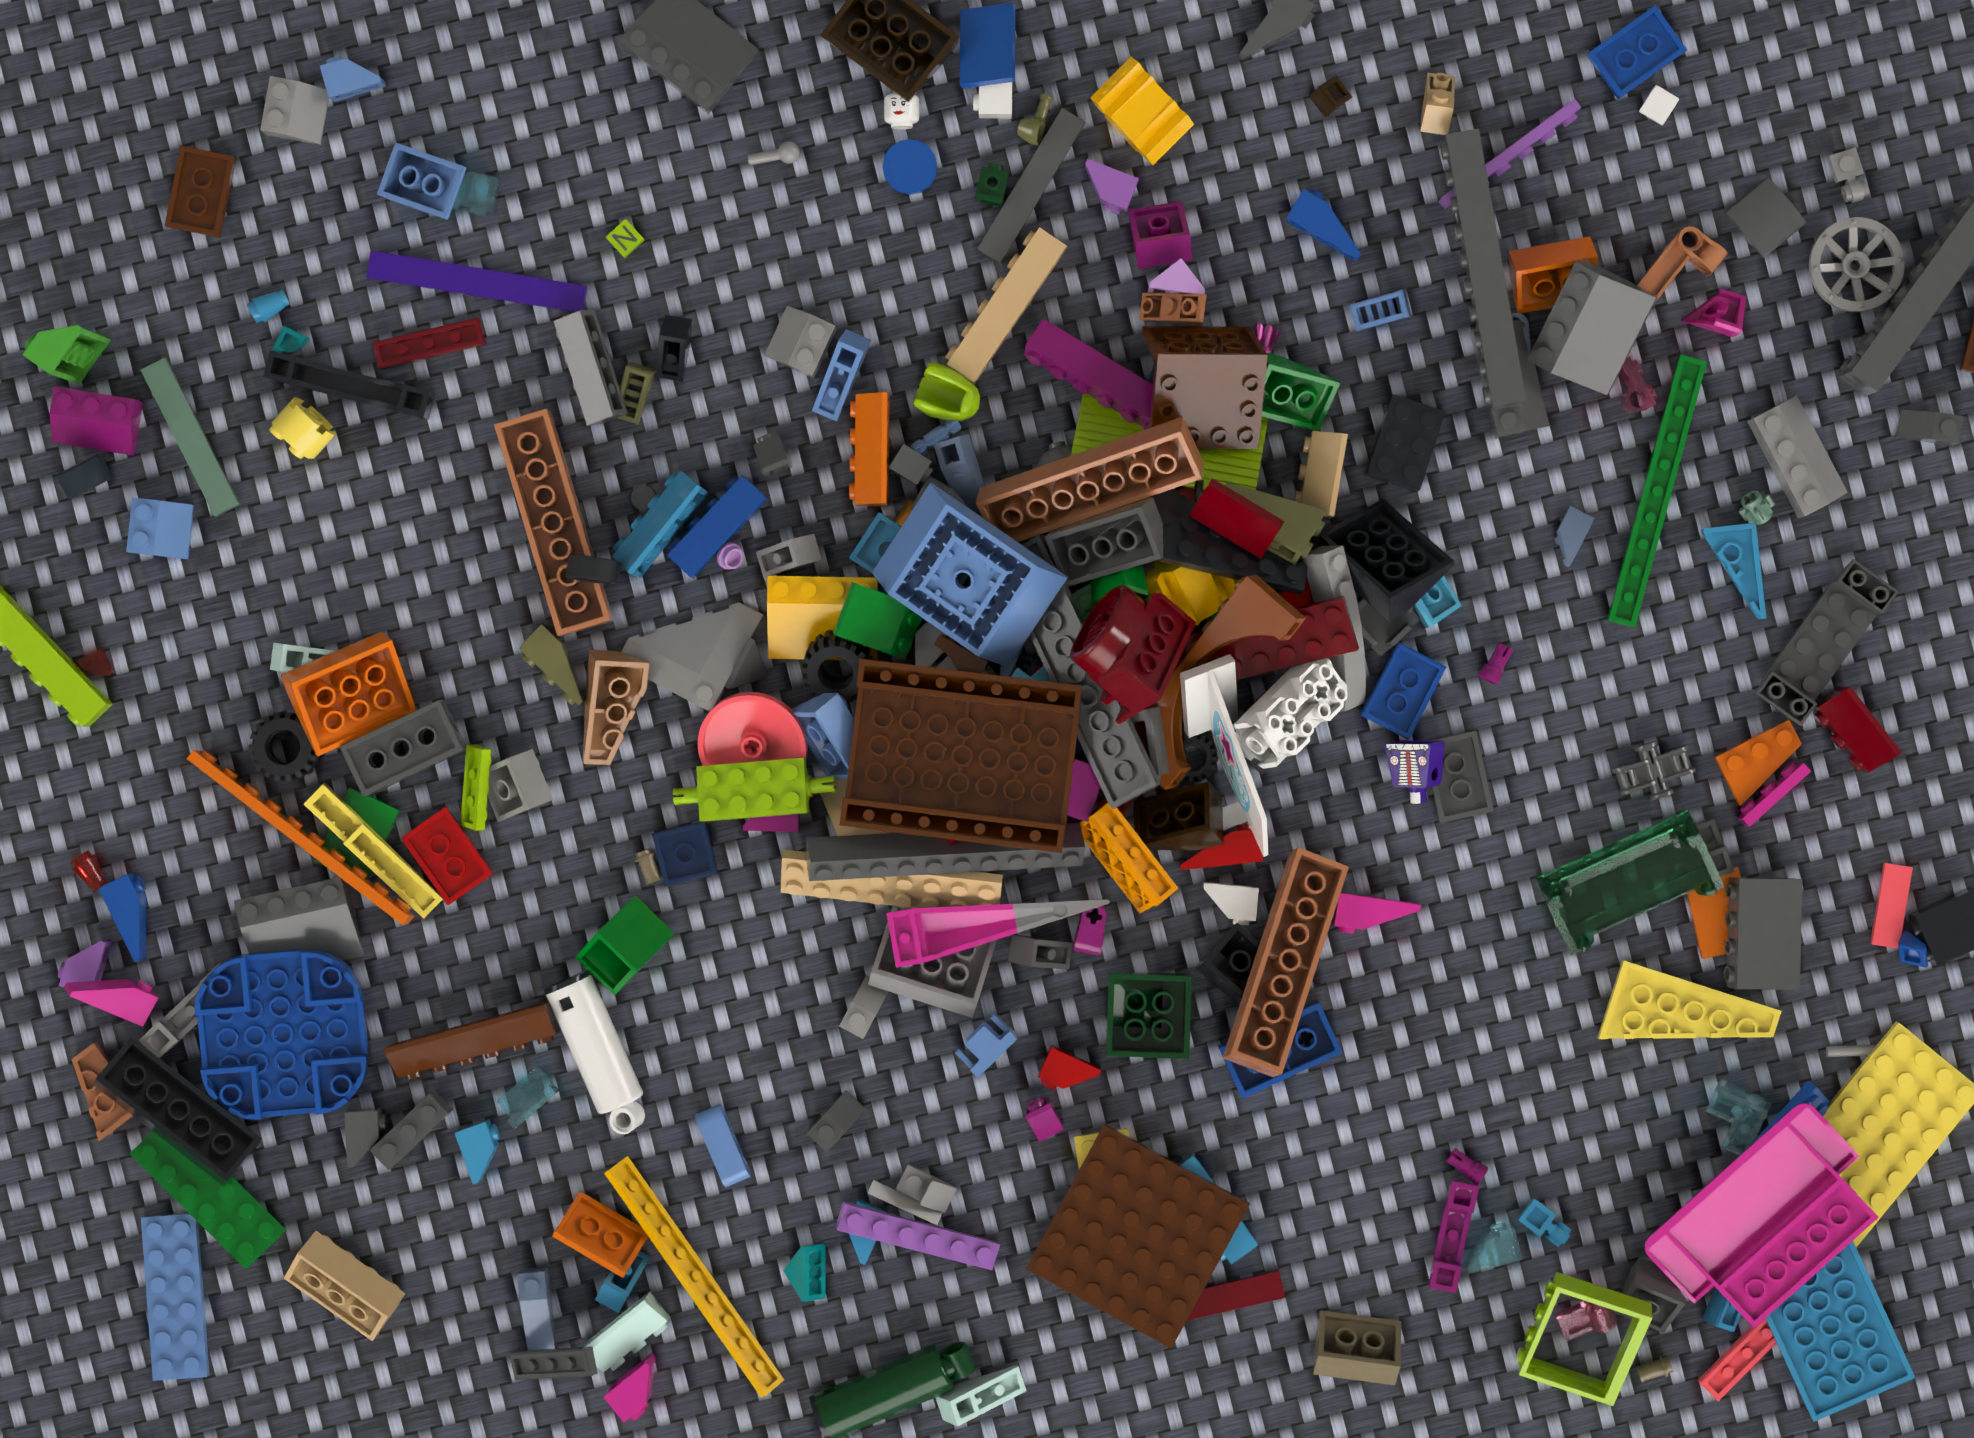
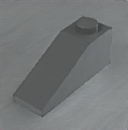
[1238,0,1315,61]

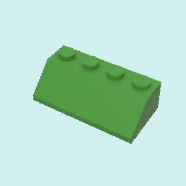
[23,325,111,384]

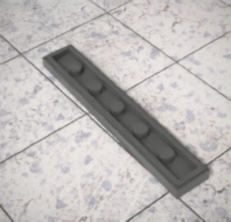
[977,108,1086,264]

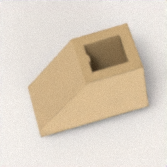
[1420,73,1455,135]

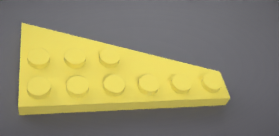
[1597,960,1782,1039]

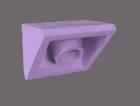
[1148,258,1205,294]

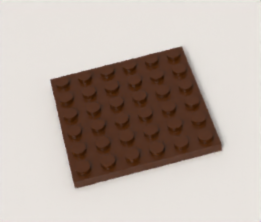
[1026,1124,1250,1348]

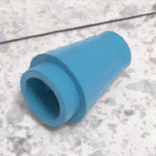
[246,290,290,324]

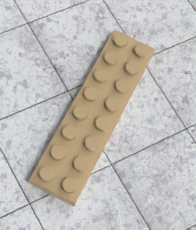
[781,849,1003,908]

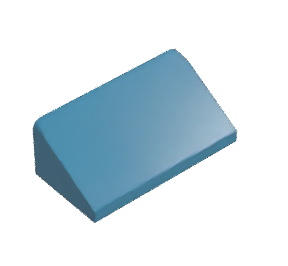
[1703,1287,1741,1332]

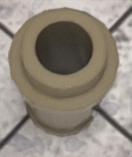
[635,848,663,885]
[1636,1356,1673,1383]

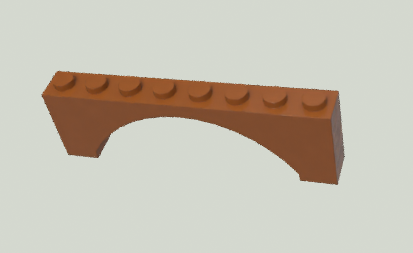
[1134,575,1306,790]

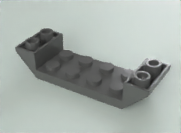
[1755,559,1899,726]

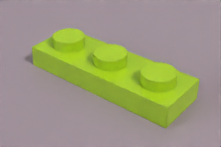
[460,744,491,831]

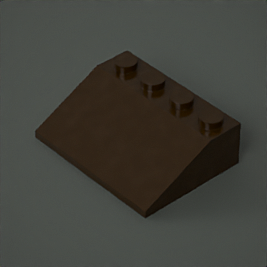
[820,0,959,103]

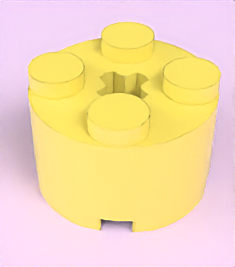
[269,397,336,459]

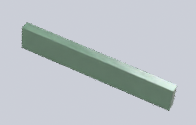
[141,358,241,517]

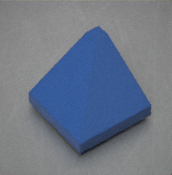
[1898,931,1928,968]

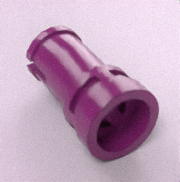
[1478,642,1514,686]
[1445,1147,1488,1185]

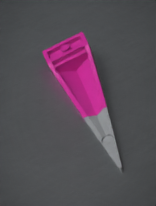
[886,899,1110,968]

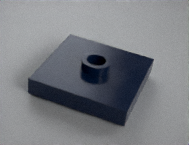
[652,821,719,887]

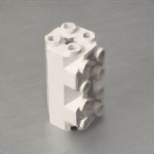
[1233,658,1347,769]

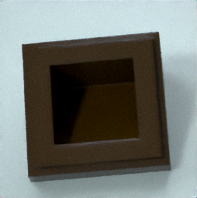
[1310,76,1352,117]

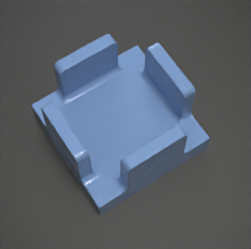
[955,1012,1017,1078]

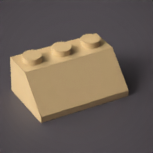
[1294,431,1348,519]

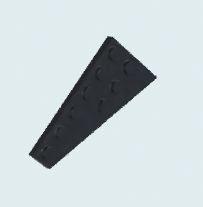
[1150,489,1308,595]

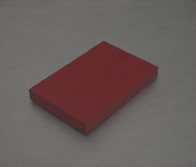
[1189,478,1285,559]

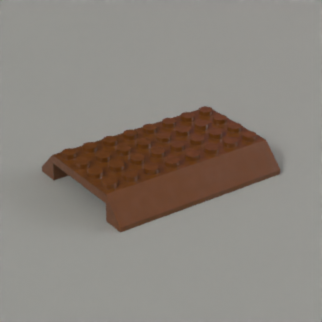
[839,659,1082,853]

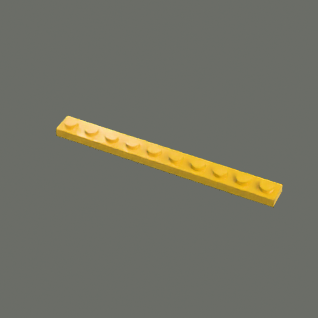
[604,1156,784,1398]

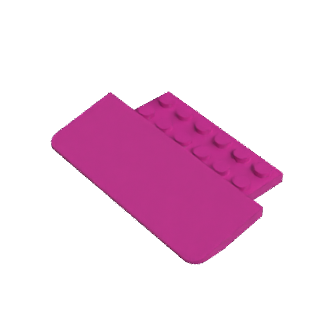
[1645,1103,1879,1328]

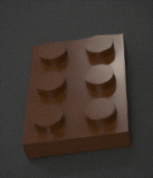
[164,146,236,238]

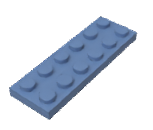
[141,1213,210,1381]

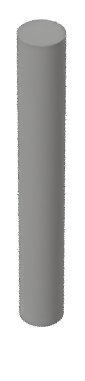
[1826,1045,1877,1057]

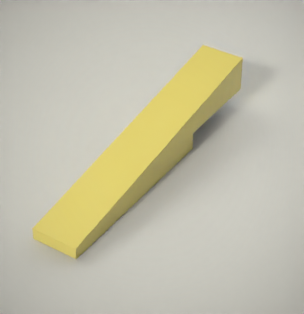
[304,782,443,919]

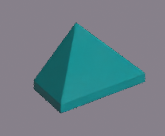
[783,1243,826,1302]

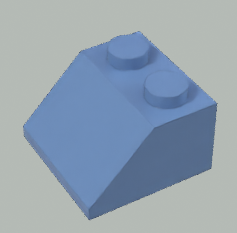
[126,497,194,559]

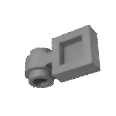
[1827,147,1868,203]

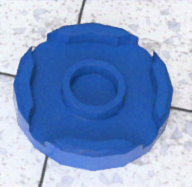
[882,139,937,195]

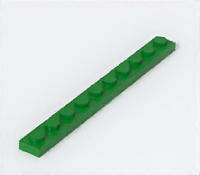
[1607,354,1707,628]

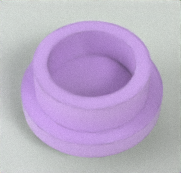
[717,542,743,569]

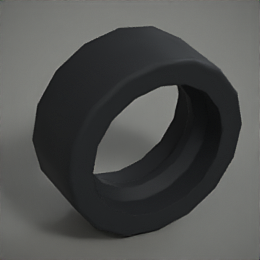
[566,555,621,585]

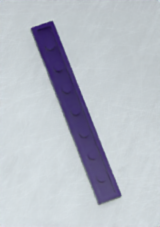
[366,250,588,312]

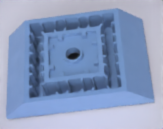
[872,483,1068,667]

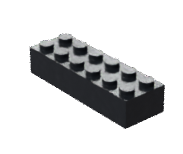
[94,1037,262,1187]

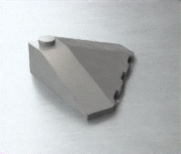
[621,602,763,711]

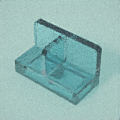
[497,1067,560,1129]

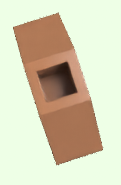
[1139,293,1207,326]

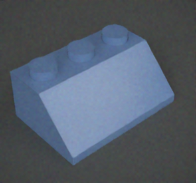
[792,693,855,779]

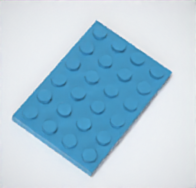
[1765,1241,1915,1422]

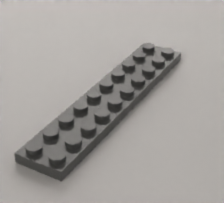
[1022,535,1161,809]

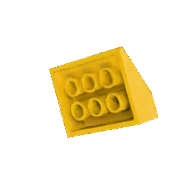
[767,576,879,661]

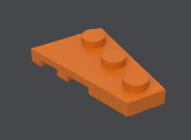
[1714,720,1802,806]

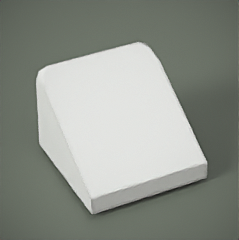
[1639,85,1679,125]

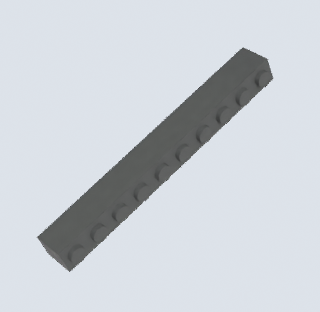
[1440,129,1526,410]
[805,823,1085,881]

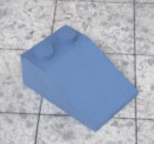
[377,142,467,220]

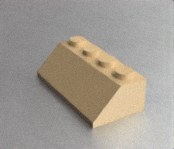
[284,1231,405,1341]

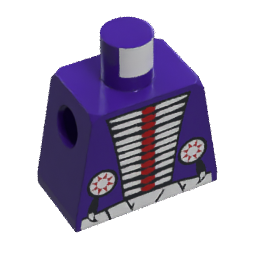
[1385,740,1444,804]

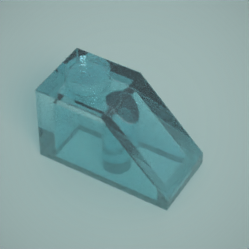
[1465,1221,1523,1274]

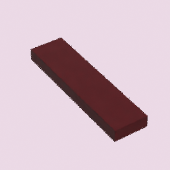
[372,317,486,370]
[1187,1270,1285,1321]

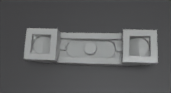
[139,963,220,1058]

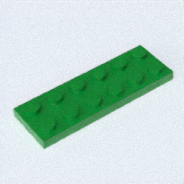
[129,1131,286,1270]

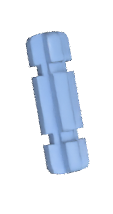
[911,420,961,455]

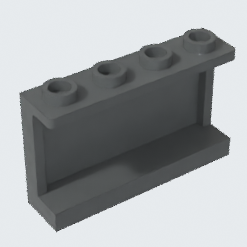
[1724,877,1802,990]

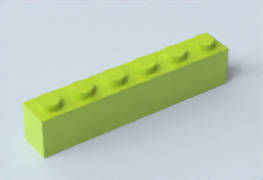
[0,586,113,727]

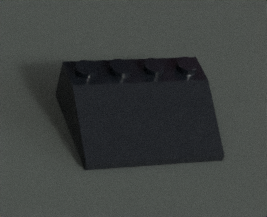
[1318,499,1455,621]

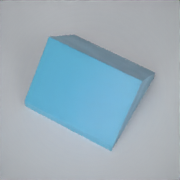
[1413,576,1462,628]

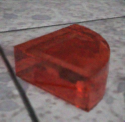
[77,648,115,676]

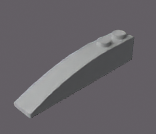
[1302,545,1366,711]

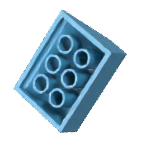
[612,471,709,578]

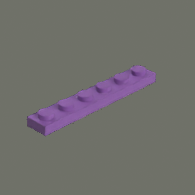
[1438,99,1581,210]
[835,1202,1000,1270]

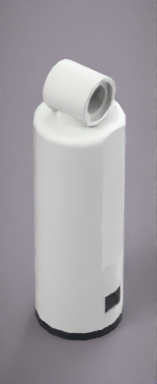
[544,970,645,1134]

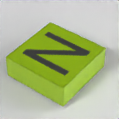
[606,219,645,258]

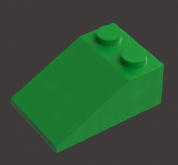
[1262,352,1340,431]
[833,582,922,660]

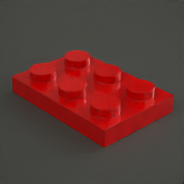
[401,807,494,905]

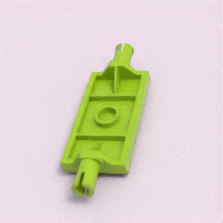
[673,758,837,822]

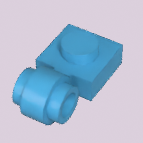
[1517,1197,1571,1247]

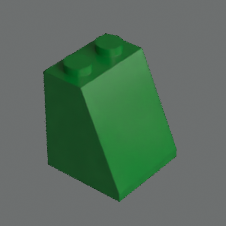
[575,896,674,996]

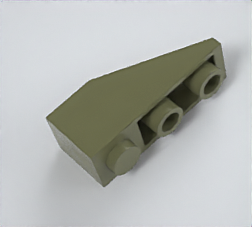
[519,624,585,705]

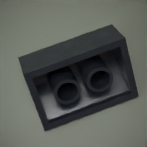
[1195,923,1260,1006]

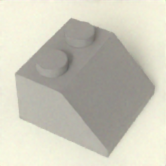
[260,76,329,145]
[764,306,837,378]
[487,749,553,822]

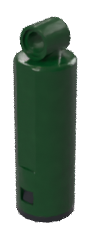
[809,1342,976,1438]

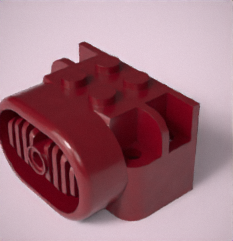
[1070,585,1196,724]

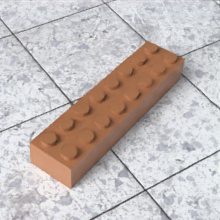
[494,409,614,637]
[976,417,1204,542]
[1222,847,1349,1077]

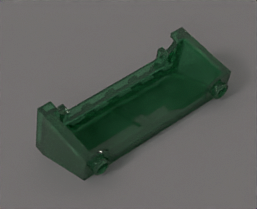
[1536,810,1724,955]

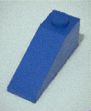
[1285,189,1361,262]
[98,873,146,962]

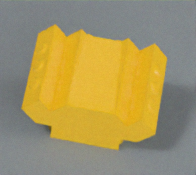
[1090,57,1194,165]
[1145,561,1239,625]

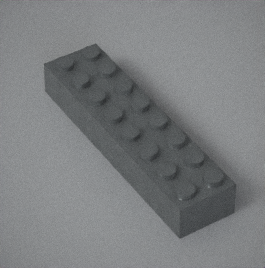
[1839,194,1974,396]

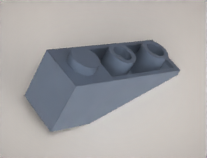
[933,434,985,517]

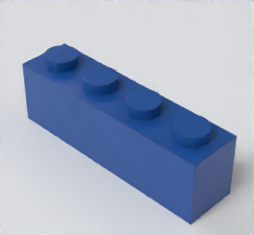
[667,475,768,579]

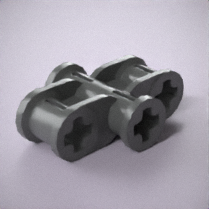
[1612,740,1696,800]

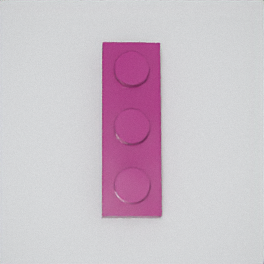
[1737,763,1811,827]

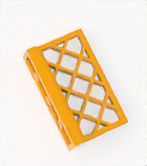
[1079,803,1179,914]

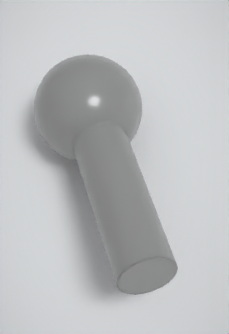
[748,141,800,165]

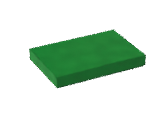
[315,787,400,879]

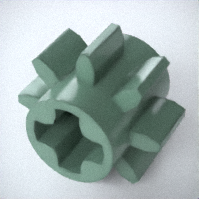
[1739,491,1775,525]

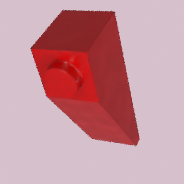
[1179,823,1263,870]

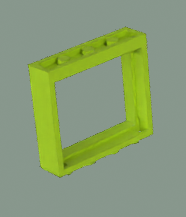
[1515,1272,1653,1406]

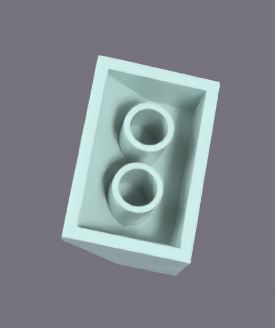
[583,1291,670,1372]

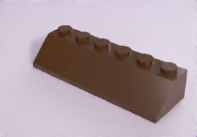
[384,1001,560,1080]

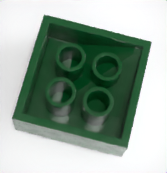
[1106,973,1192,1059]

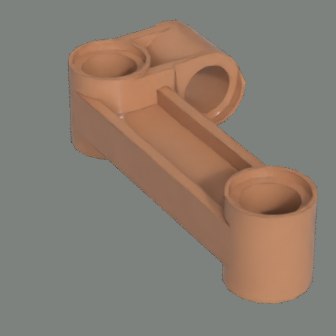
[1636,226,1728,302]

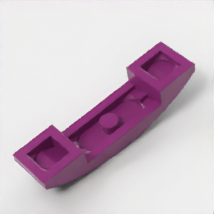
[1429,1180,1479,1293]

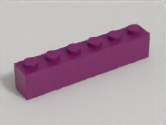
[1024,319,1153,430]

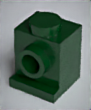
[975,163,1009,207]

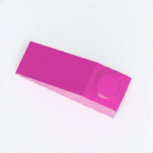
[1332,892,1421,934]
[64,979,158,1027]

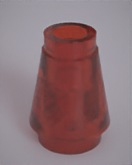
[70,850,108,892]

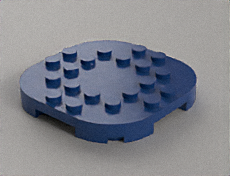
[195,949,369,1120]

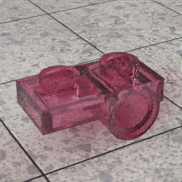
[1620,356,1657,414]
[1554,1301,1617,1341]

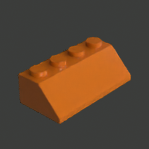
[849,392,890,506]

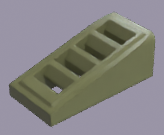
[618,362,656,425]

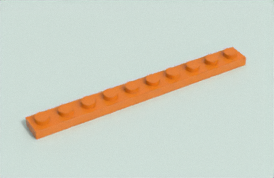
[187,749,414,925]

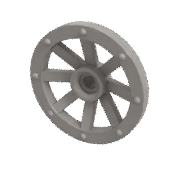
[1808,217,1905,312]

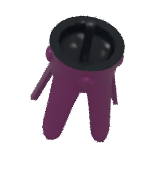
[1255,321,1283,354]

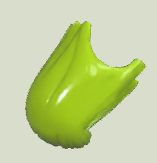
[913,362,980,421]

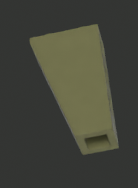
[1225,482,1326,565]

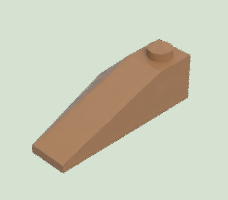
[582,650,650,765]

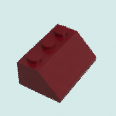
[1814,687,1902,772]

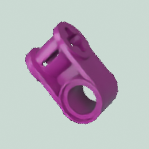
[1073,906,1106,956]

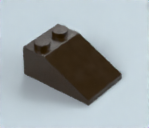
[1134,781,1224,850]

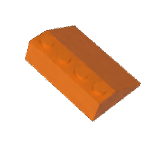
[281,632,417,757]

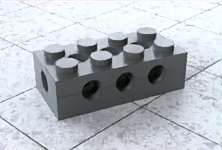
[340,700,466,797]

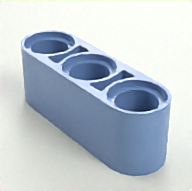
[695,1104,751,1187]

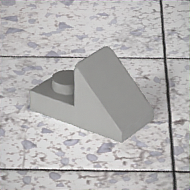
[896,1164,957,1213]

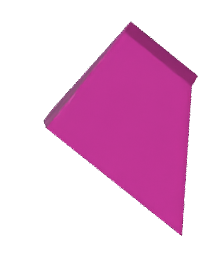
[1681,288,1746,338]

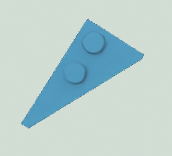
[1701,523,1766,619]

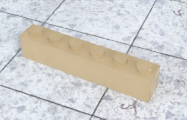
[945,227,1067,385]

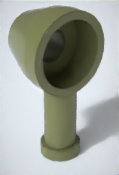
[1017,93,1054,146]

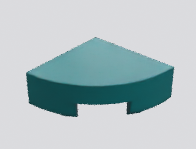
[272,326,310,354]

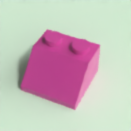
[603,1353,655,1423]

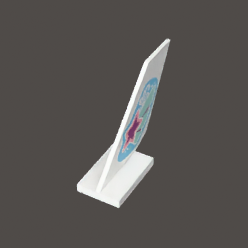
[1180,654,1269,857]

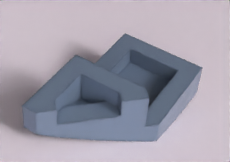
[1554,506,1594,567]

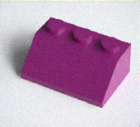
[49,386,143,456]

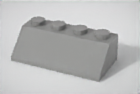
[1747,395,1848,518]

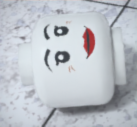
[884,91,919,130]

